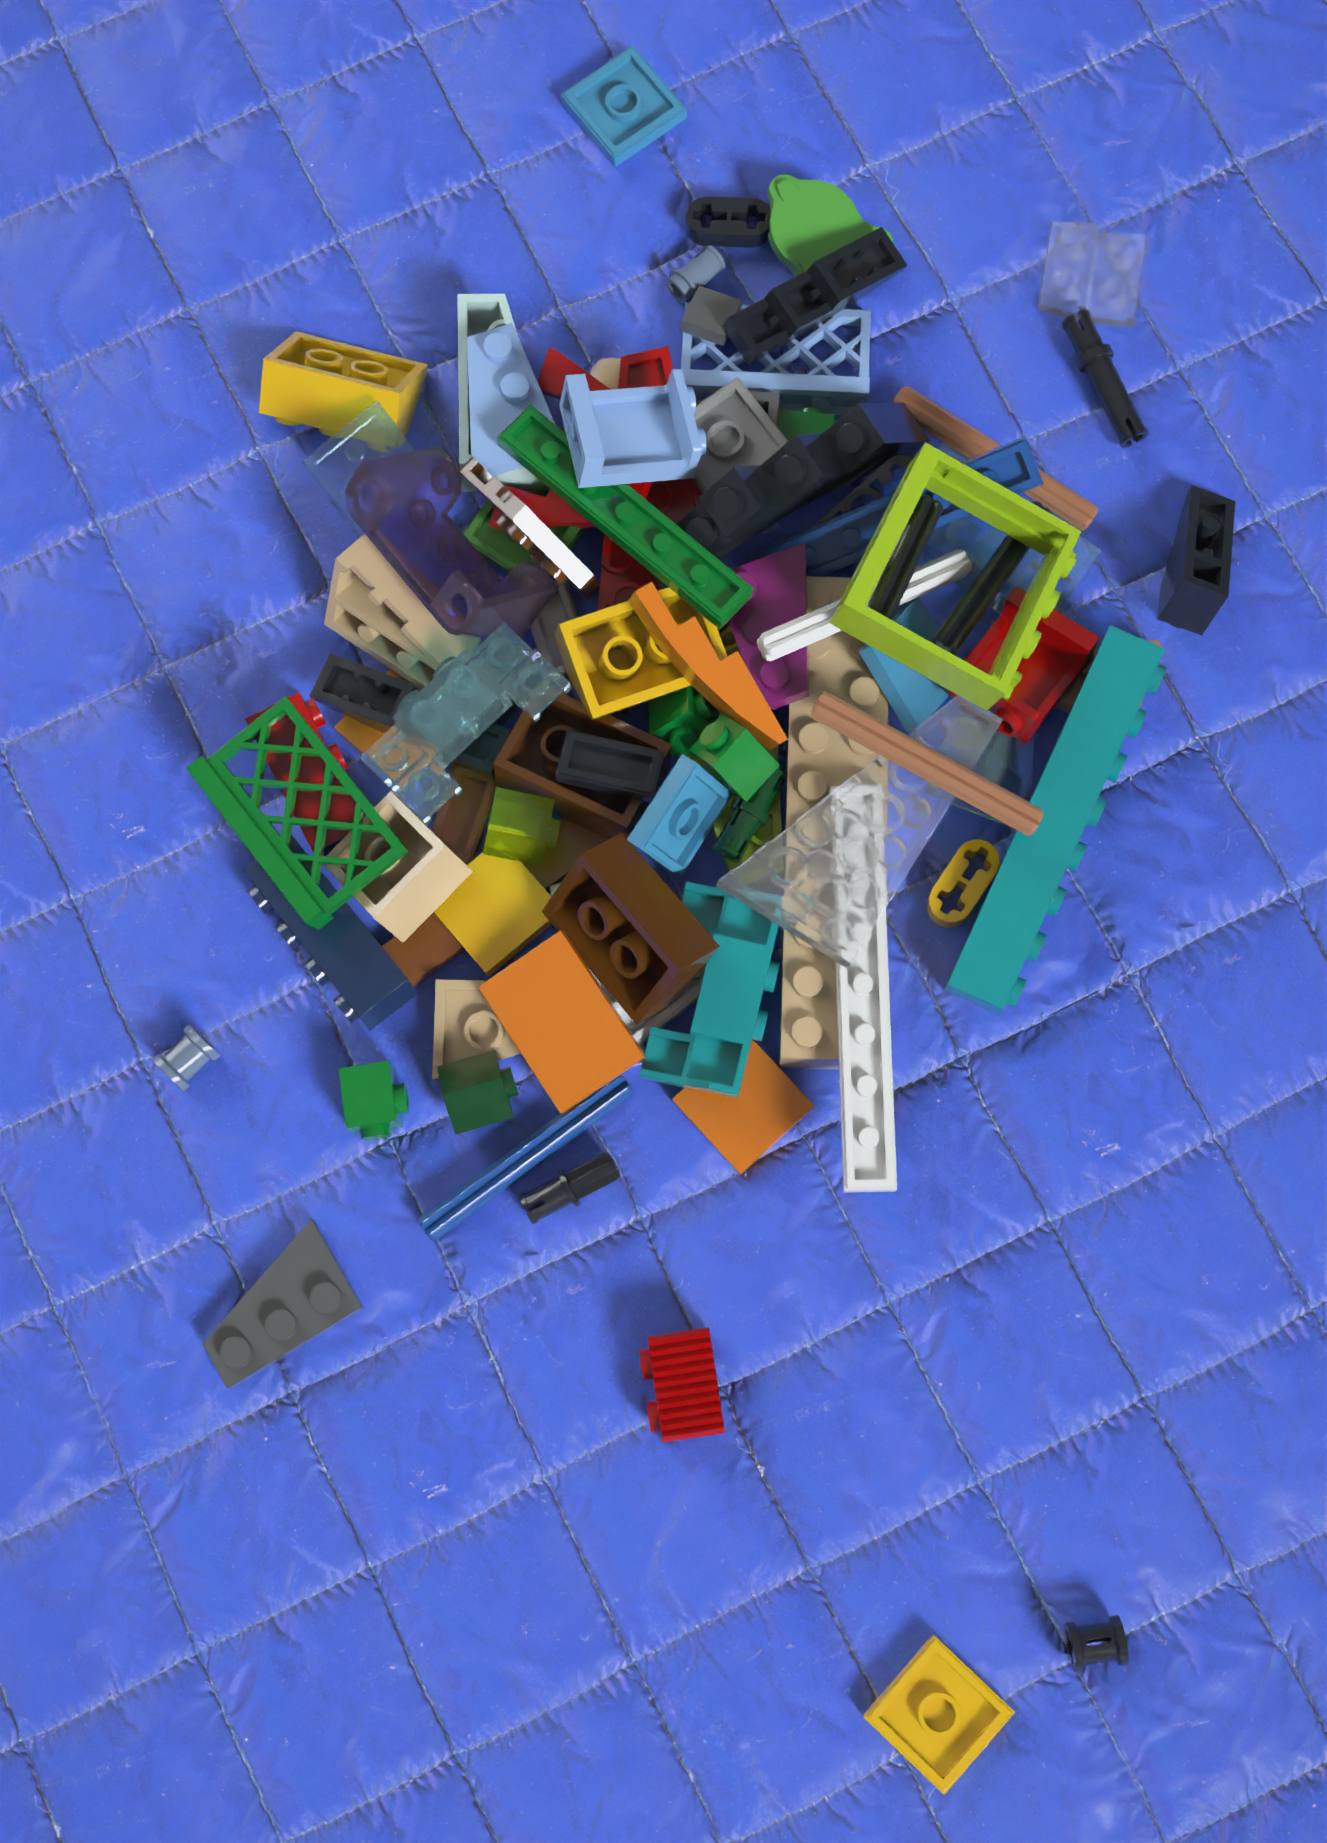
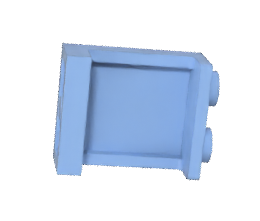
[559,369,707,488]

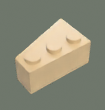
[324,528,481,699]

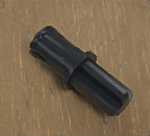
[519,1153,620,1224]

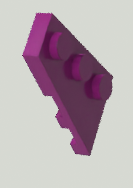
[729,542,809,710]

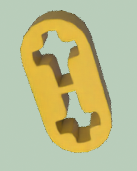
[927,839,1000,928]

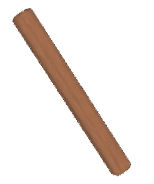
[893,386,1098,530]
[811,691,1044,835]

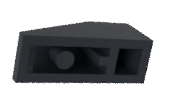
[1157,485,1235,635]

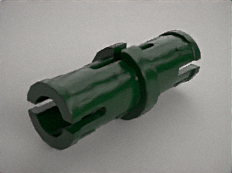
[712,768,787,863]

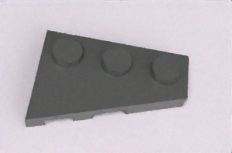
[202,1219,364,1389]

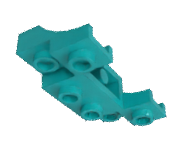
[639,881,785,1099]

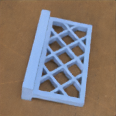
[681,302,871,420]

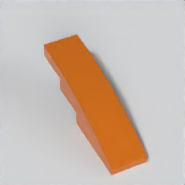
[628,582,788,750]

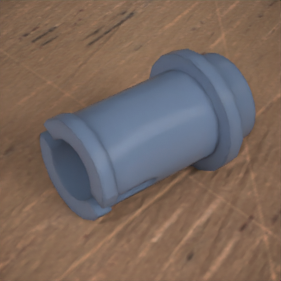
[666,245,726,303]

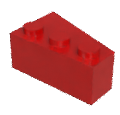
[245,692,366,853]

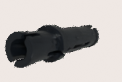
[1061,309,1149,448]

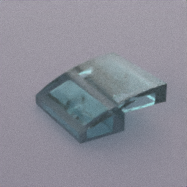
[301,401,433,538]

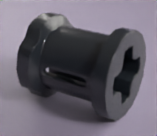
[1064,1615,1129,1672]

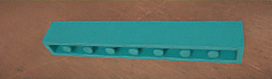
[944,625,1167,1015]

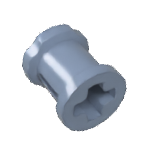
[153,1024,221,1091]

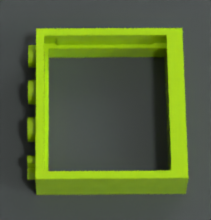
[829,442,1082,711]

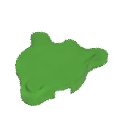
[767,174,893,277]

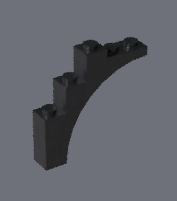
[650,403,930,589]

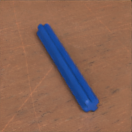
[418,1075,632,1241]

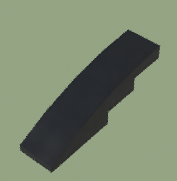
[722,227,908,365]
[309,653,512,779]

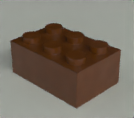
[493,682,672,839]
[541,833,720,1025]

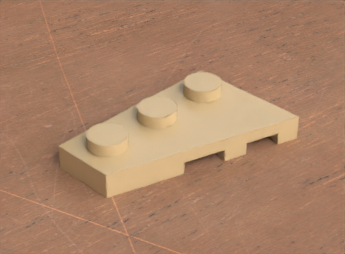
[432,979,521,1080]

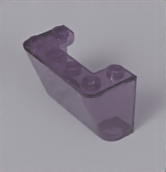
[345,446,559,642]

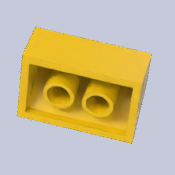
[259,331,428,448]
[554,587,727,720]

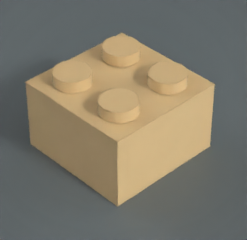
[323,791,473,943]

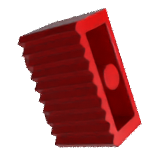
[639,1327,725,1443]

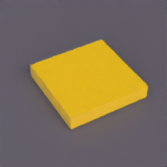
[434,838,552,977]
[863,1635,1015,1795]

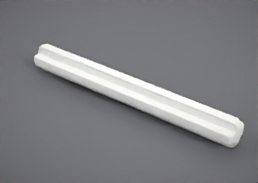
[757,549,972,661]

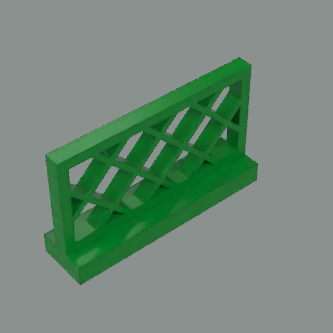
[186,696,409,930]

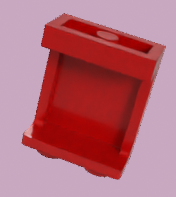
[944,586,1100,744]

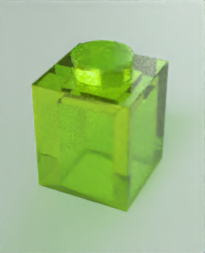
[482,787,561,866]

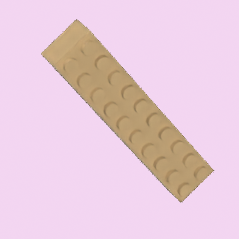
[779,576,888,1070]

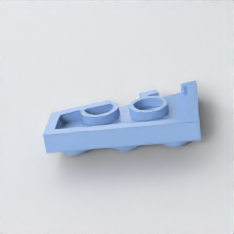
[467,323,556,477]

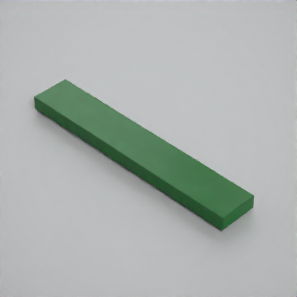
[497,404,754,629]

